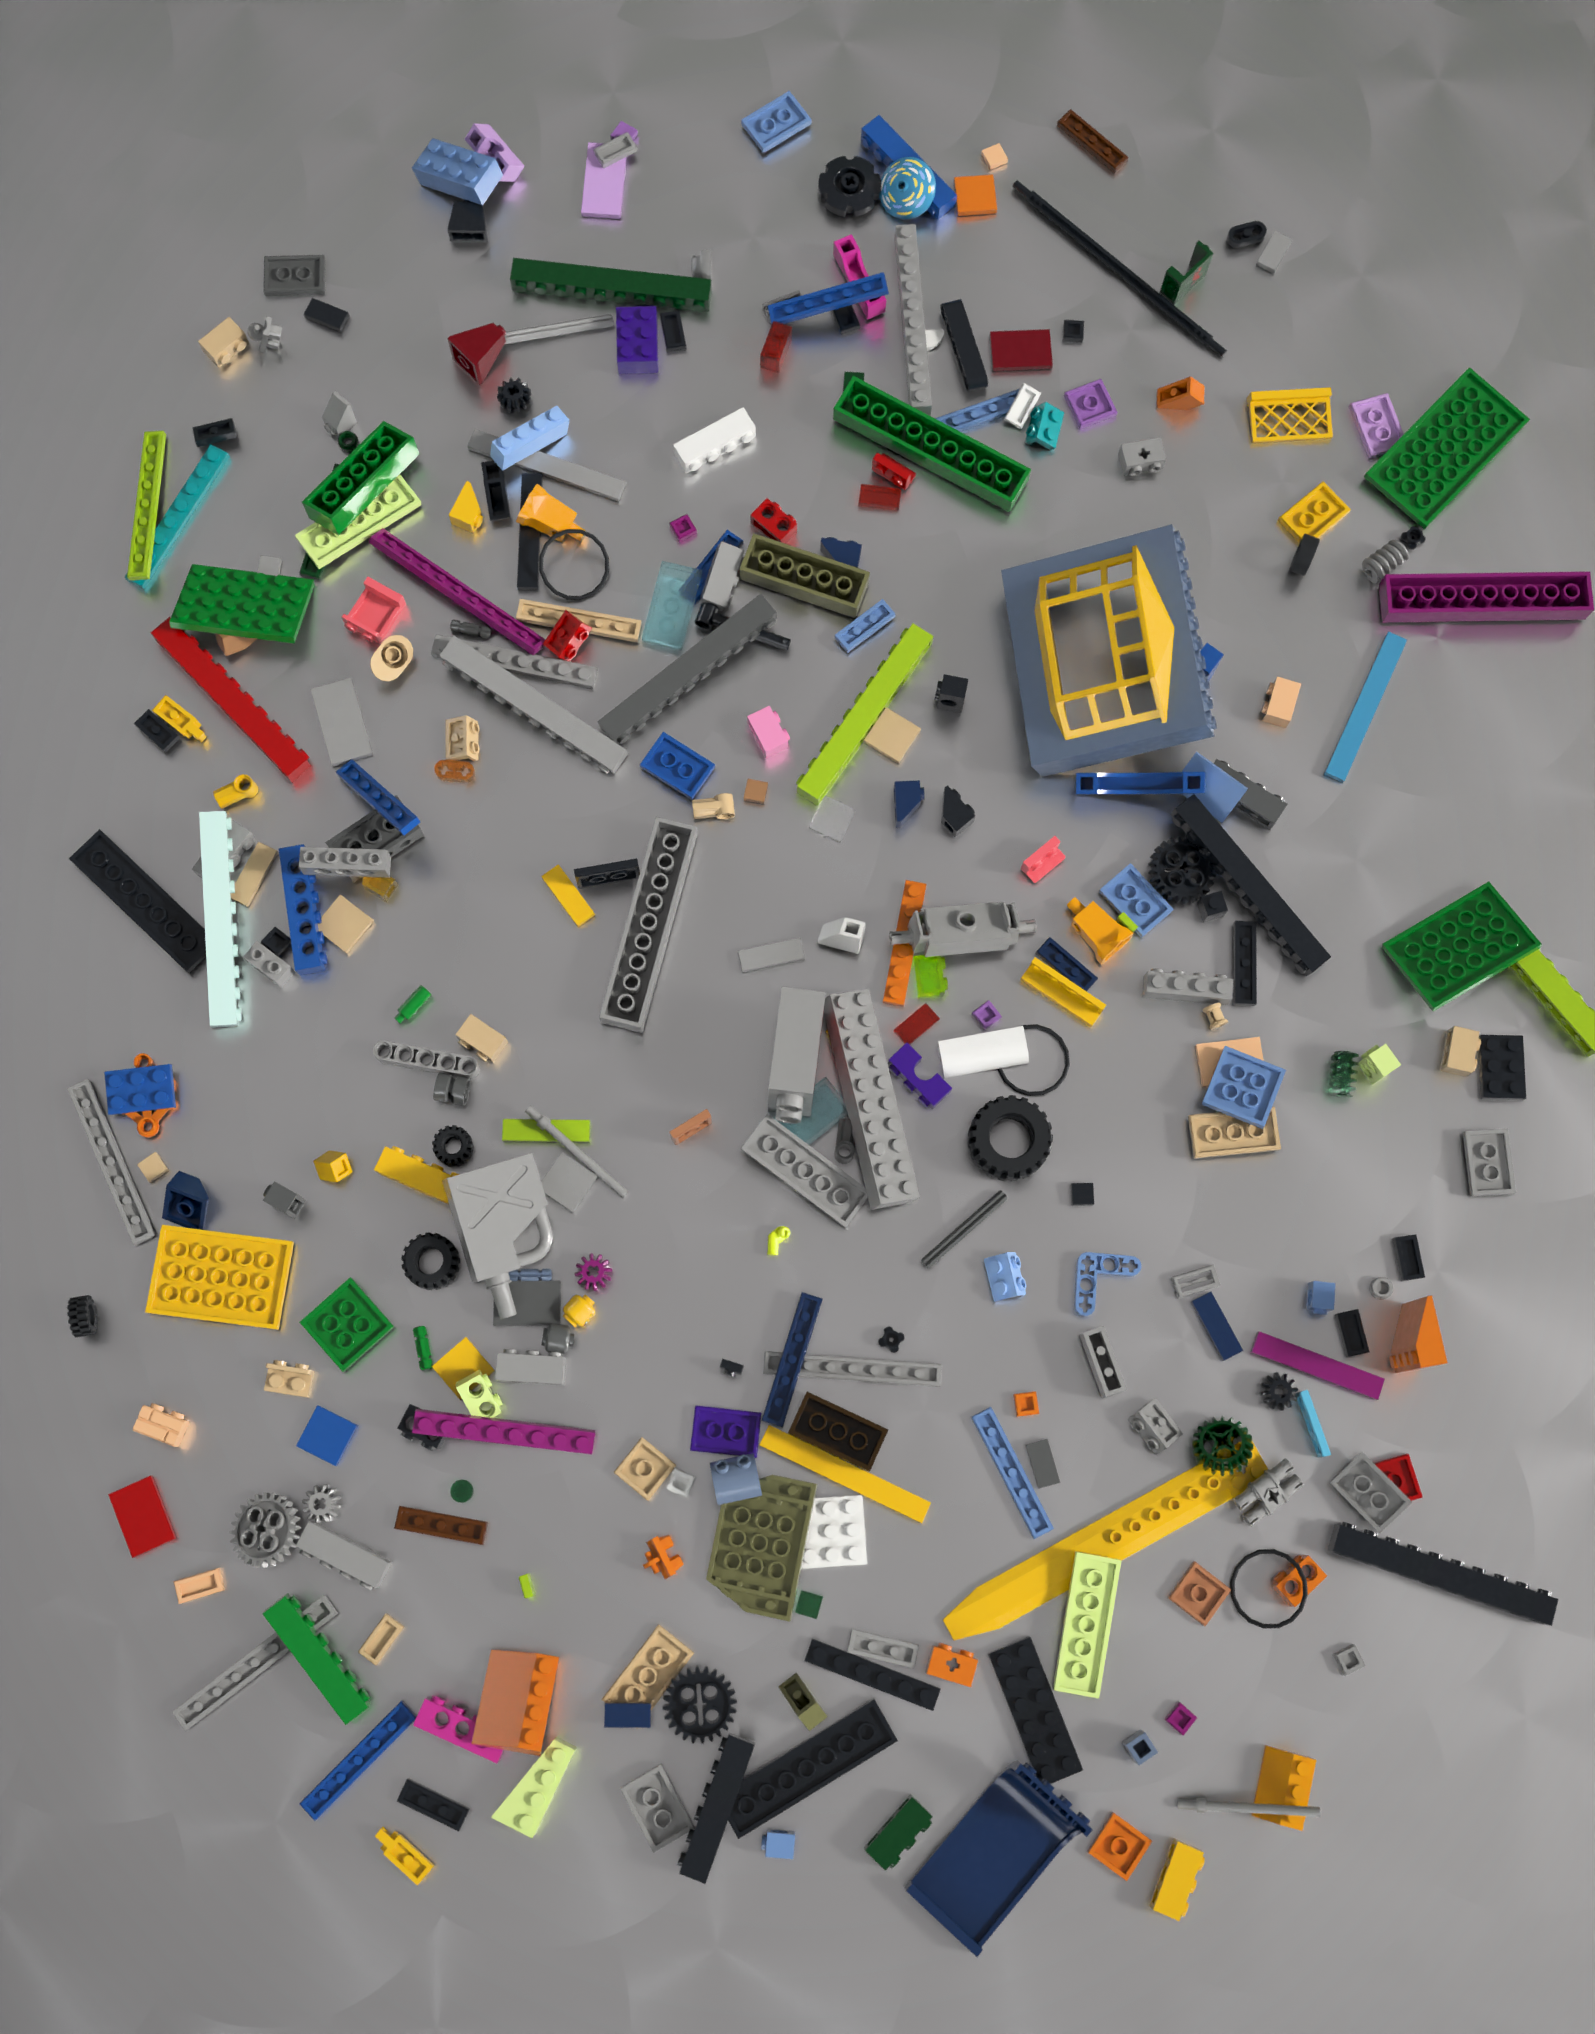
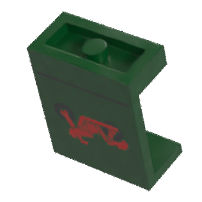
[1160,241,1214,305]

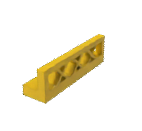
[1020,957,1106,1027]

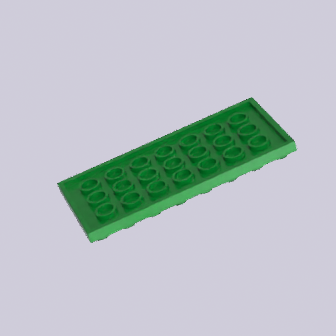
[1364,367,1530,530]

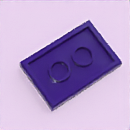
[690,1405,762,1458]

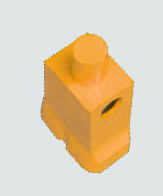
[516,484,586,542]
[1067,897,1134,965]

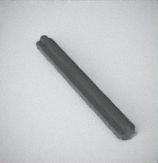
[921,1190,1007,1268]

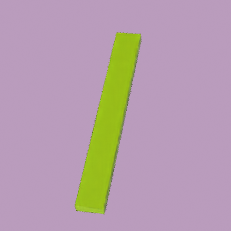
[127,431,166,580]

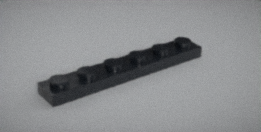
[804,1638,941,1711]

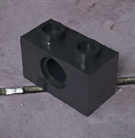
[934,674,968,713]

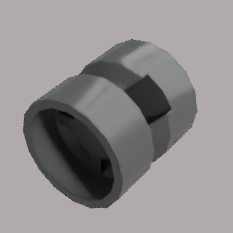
[433,1073,470,1106]

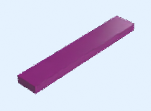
[1251,1331,1385,1400]

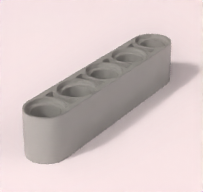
[373,1041,480,1079]

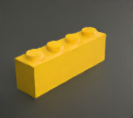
[374,1146,460,1205]

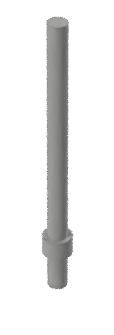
[525,1105,629,1198]
[1178,1798,1320,1817]

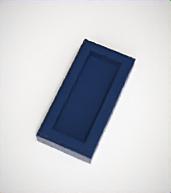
[604,1703,651,1728]

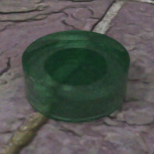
[450,1480,474,1503]

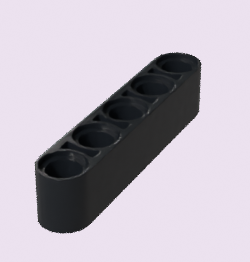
[940,299,988,392]

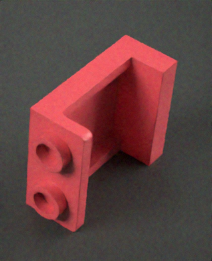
[342,577,406,644]

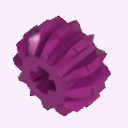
[575,1253,612,1291]

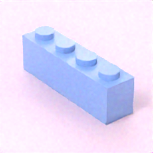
[490,406,569,471]

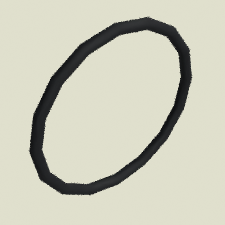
[539,529,609,600]
[998,1024,1070,1096]
[1230,1549,1308,1629]

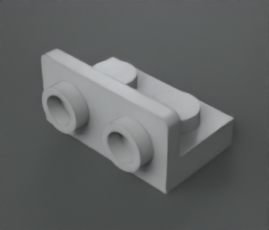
[1128,1398,1183,1454]

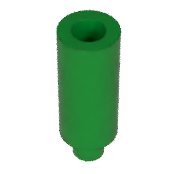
[394,985,432,1024]

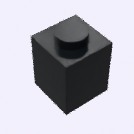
[1197,891,1228,922]

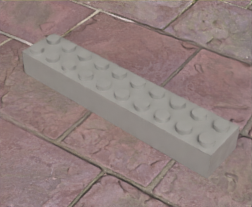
[599,817,698,1033]
[824,989,920,1210]

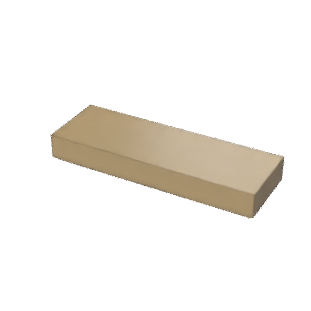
[231,842,279,907]

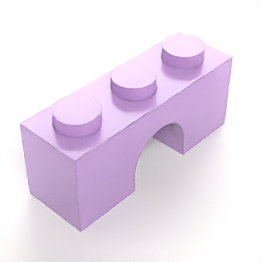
[465,123,524,182]

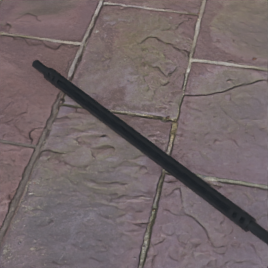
[1013,180,1227,357]

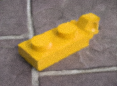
[152,695,207,743]
[375,1827,434,1885]

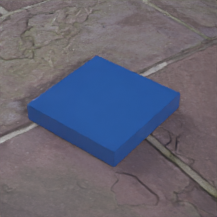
[296,1405,358,1466]

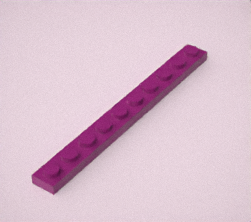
[369,528,546,656]

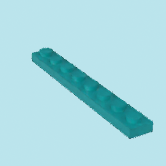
[125,444,230,589]

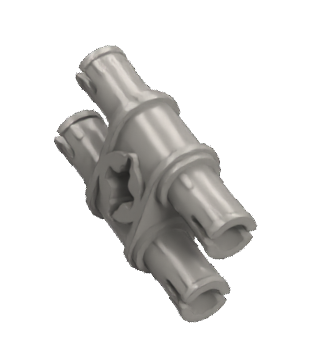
[1233,1458,1304,1527]

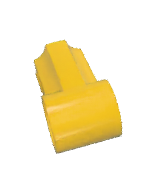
[213,774,258,809]

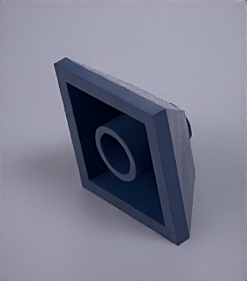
[162,1171,209,1230]

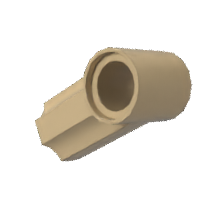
[692,793,735,819]

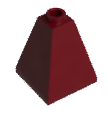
[447,323,507,386]

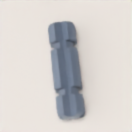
[508,1269,552,1281]

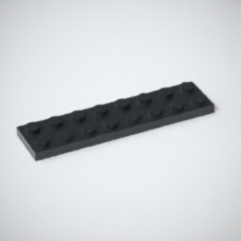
[69,829,206,973]
[728,1699,898,1839]

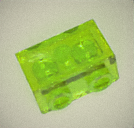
[913,955,948,999]

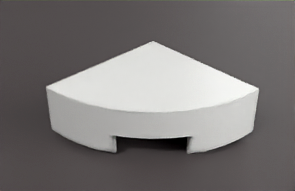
[925,330,944,351]

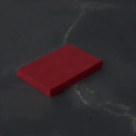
[990,329,1053,371]

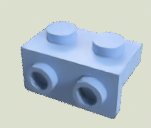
[984,1252,1026,1302]

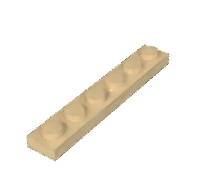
[516,599,642,643]

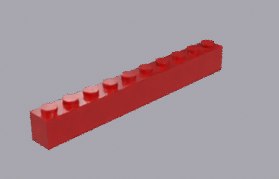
[151,617,311,783]

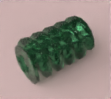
[1328,1051,1359,1097]

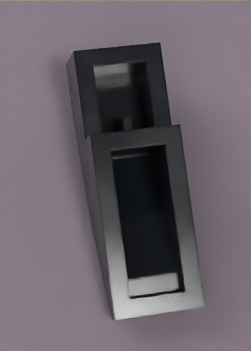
[481,460,511,521]

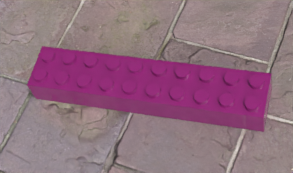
[1379,572,1594,623]

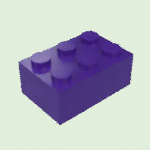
[616,306,659,374]

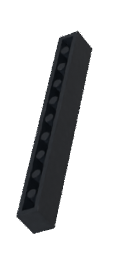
[1170,794,1331,976]
[1327,1522,1559,1626]

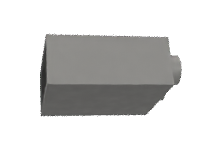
[768,987,826,1124]

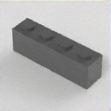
[1213,759,1288,830]

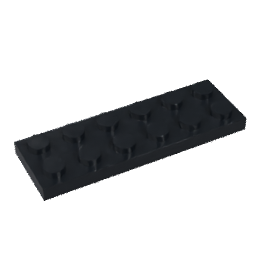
[988,1636,1083,1784]

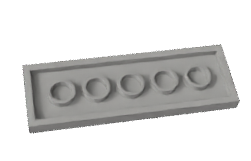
[741,1114,868,1228]

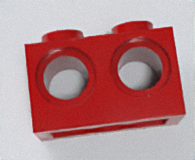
[750,498,797,544]

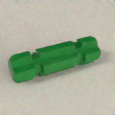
[413,1326,433,1370]

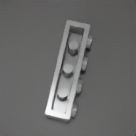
[1142,968,1233,1005]

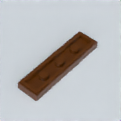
[1057,109,1129,174]
[394,1506,488,1545]

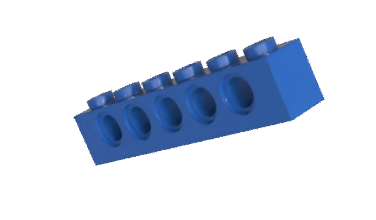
[279,844,327,975]

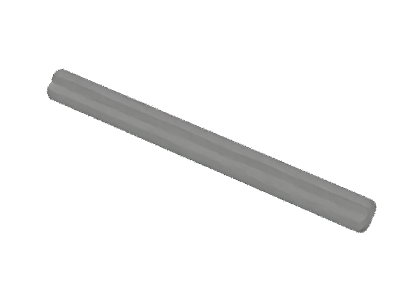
[505,314,614,344]

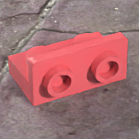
[1021,836,1065,884]

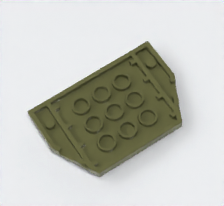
[706,1475,818,1622]

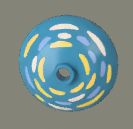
[880,157,936,220]

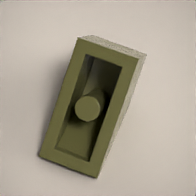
[778,1673,828,1731]

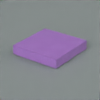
[1064,379,1118,430]

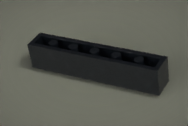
[677,1733,755,1884]

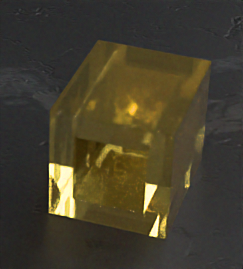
[362,877,398,902]

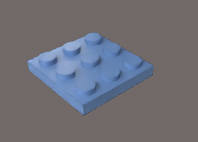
[1201,1046,1286,1129]

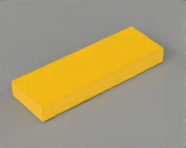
[541,864,595,927]

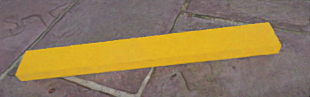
[760,1425,931,1523]

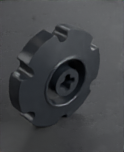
[818,156,881,217]

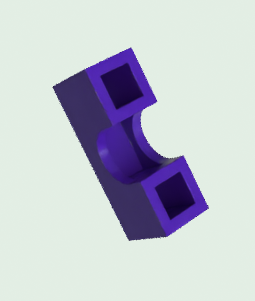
[887,1042,952,1109]

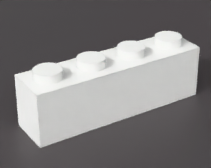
[673,407,756,473]

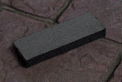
[397,1778,470,1832]

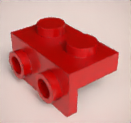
[872,453,916,491]

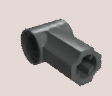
[834,1118,855,1164]

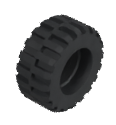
[968,1095,1053,1181]

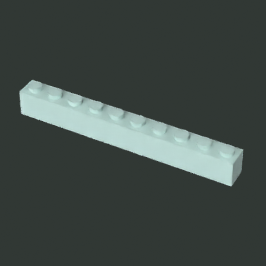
[199,811,242,1028]

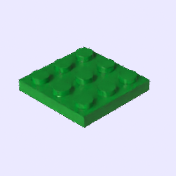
[299,1277,395,1372]

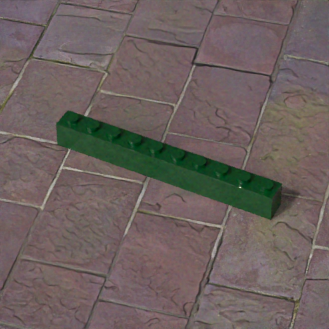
[510,258,712,312]

